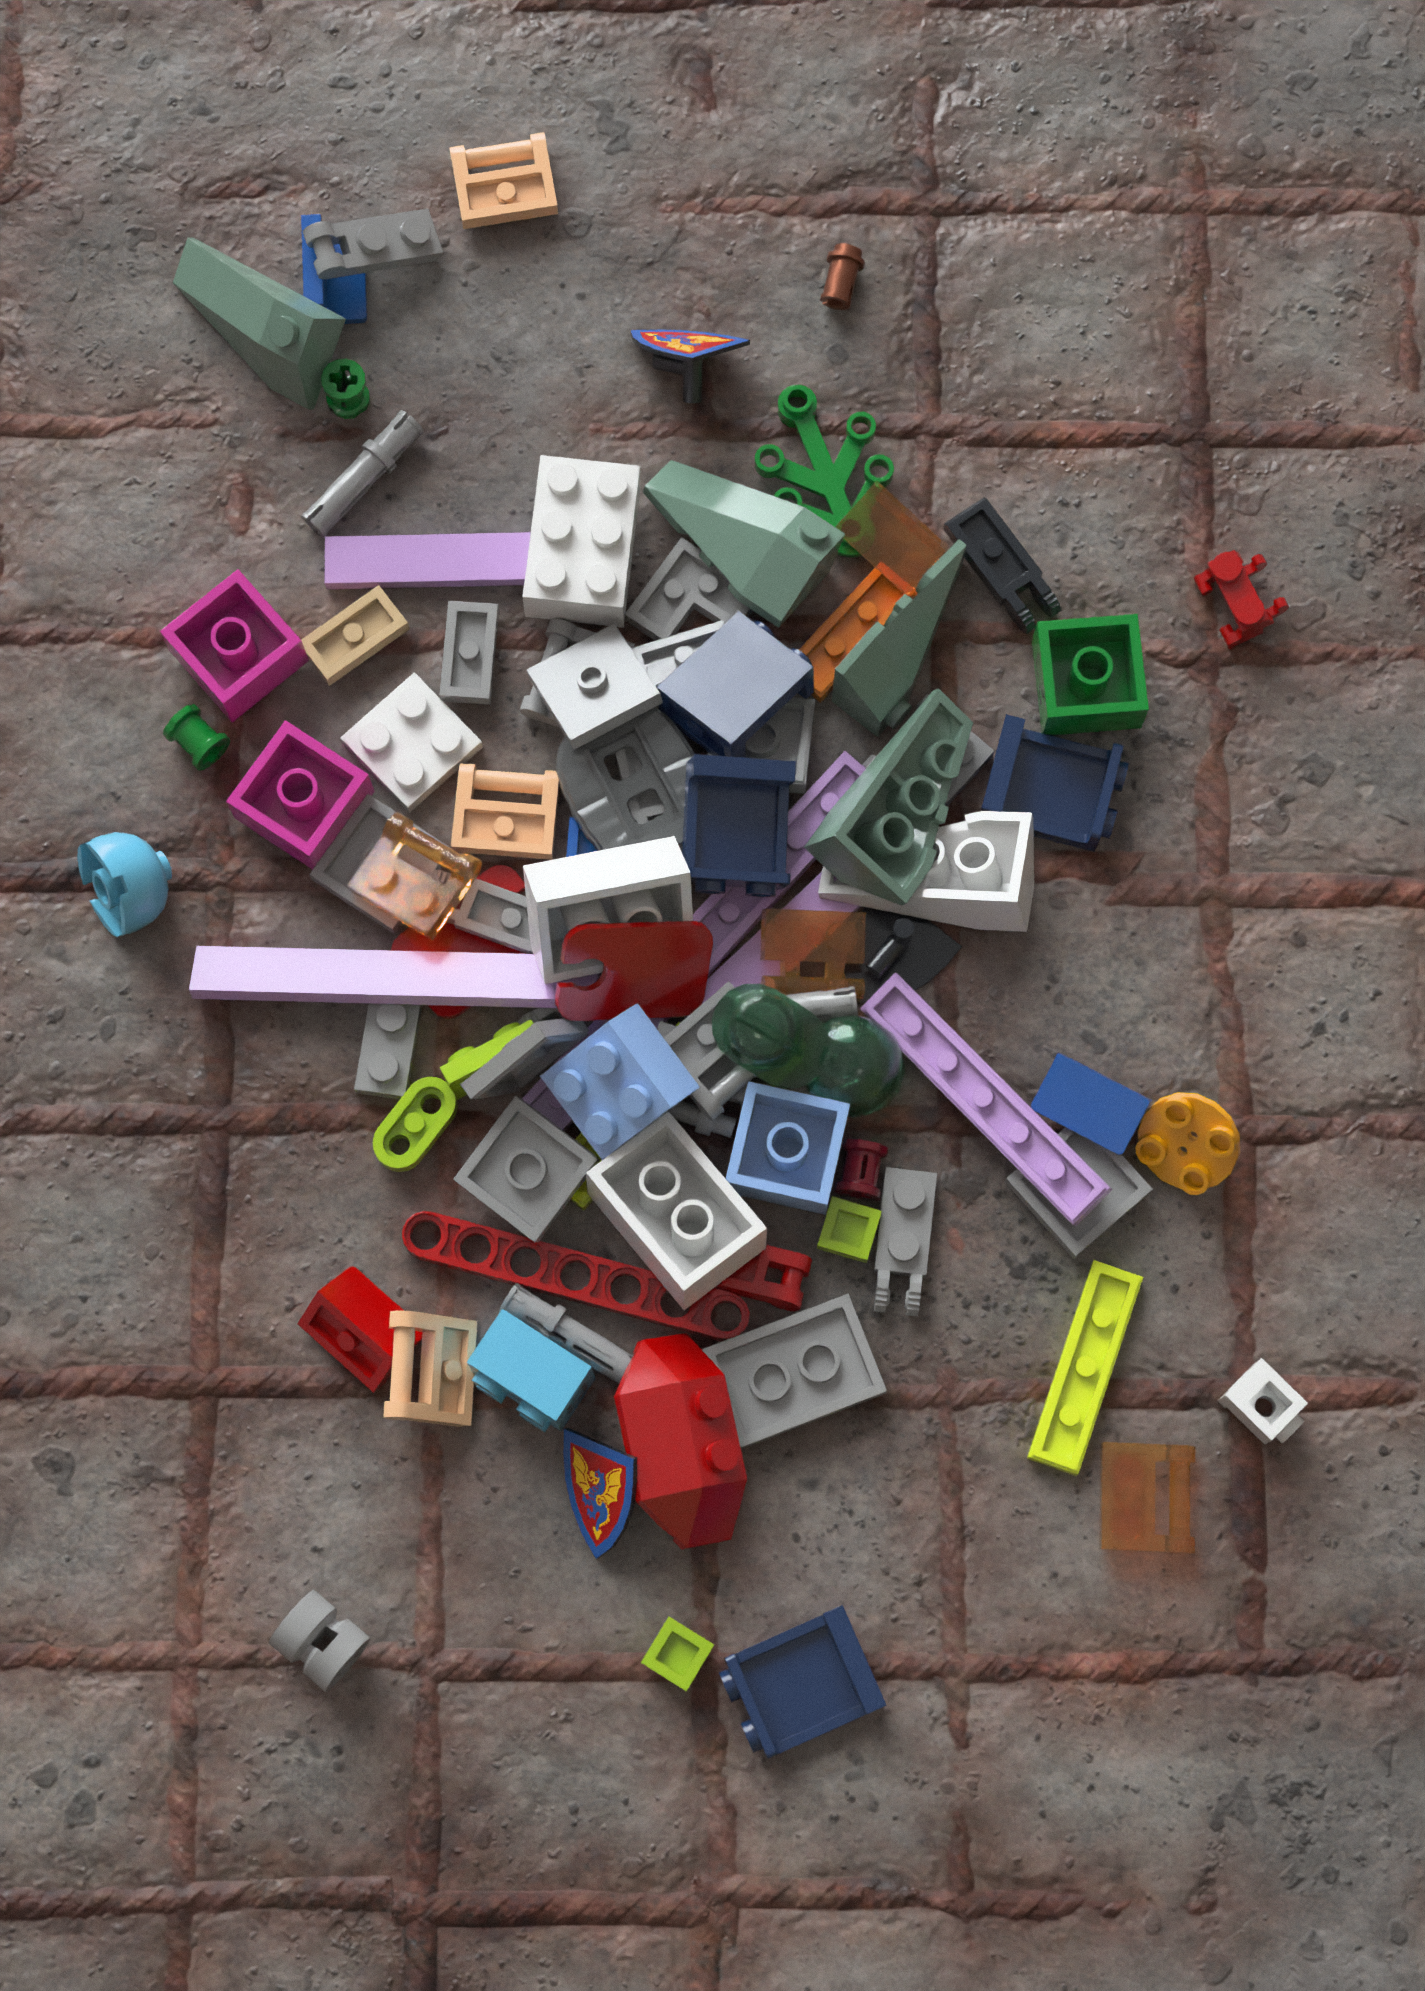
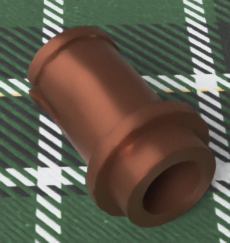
[820,243,865,310]

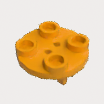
[1135,1092,1240,1195]

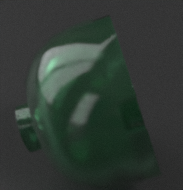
[800,1015,905,1118]

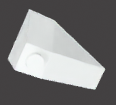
[818,811,1034,932]

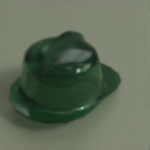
[712,983,830,1088]

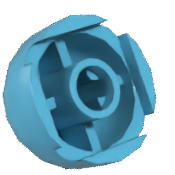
[77,832,172,937]

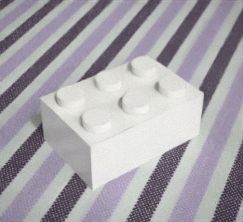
[523,455,640,627]
[523,836,693,984]
[586,1111,767,1310]

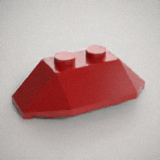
[614,1333,747,1550]

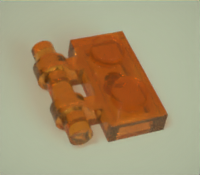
[760,909,866,999]

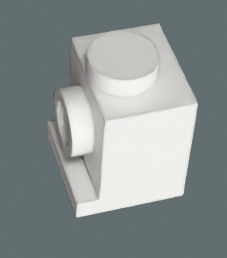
[1218,1358,1308,1444]

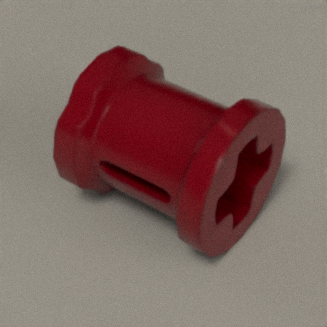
[834,1139,888,1201]

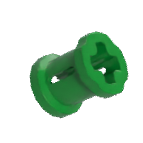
[321,358,370,419]
[163,704,231,771]

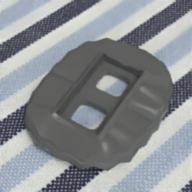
[556,707,695,852]

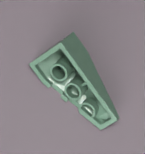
[173,237,346,410]
[643,460,845,628]
[832,539,967,737]
[804,689,973,906]

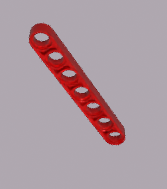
[402,1211,750,1342]

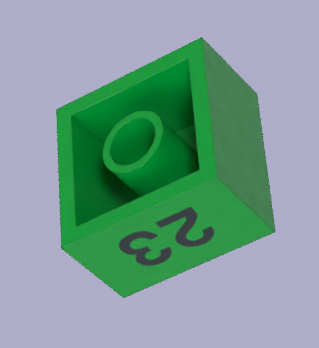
[1032,614,1149,735]

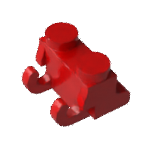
[1193,550,1289,649]

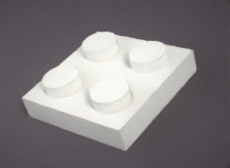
[340,672,483,813]

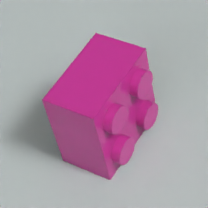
[160,569,309,722]
[226,720,375,870]

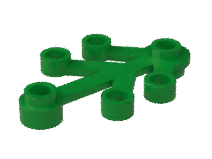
[755,385,894,558]

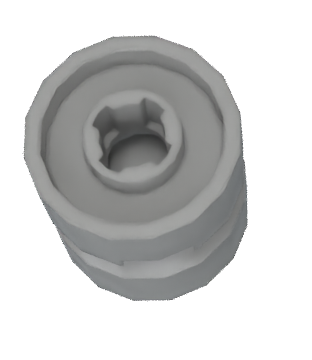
[269,1589,371,1692]

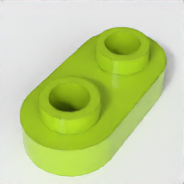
[373,1077,457,1172]

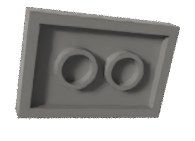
[702,1293,887,1449]

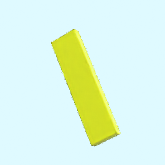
[1027,1260,1143,1476]

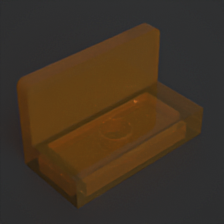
[836,480,949,594]

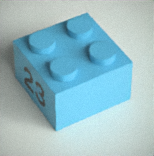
[466,1309,595,1432]

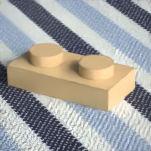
[301,585,410,686]

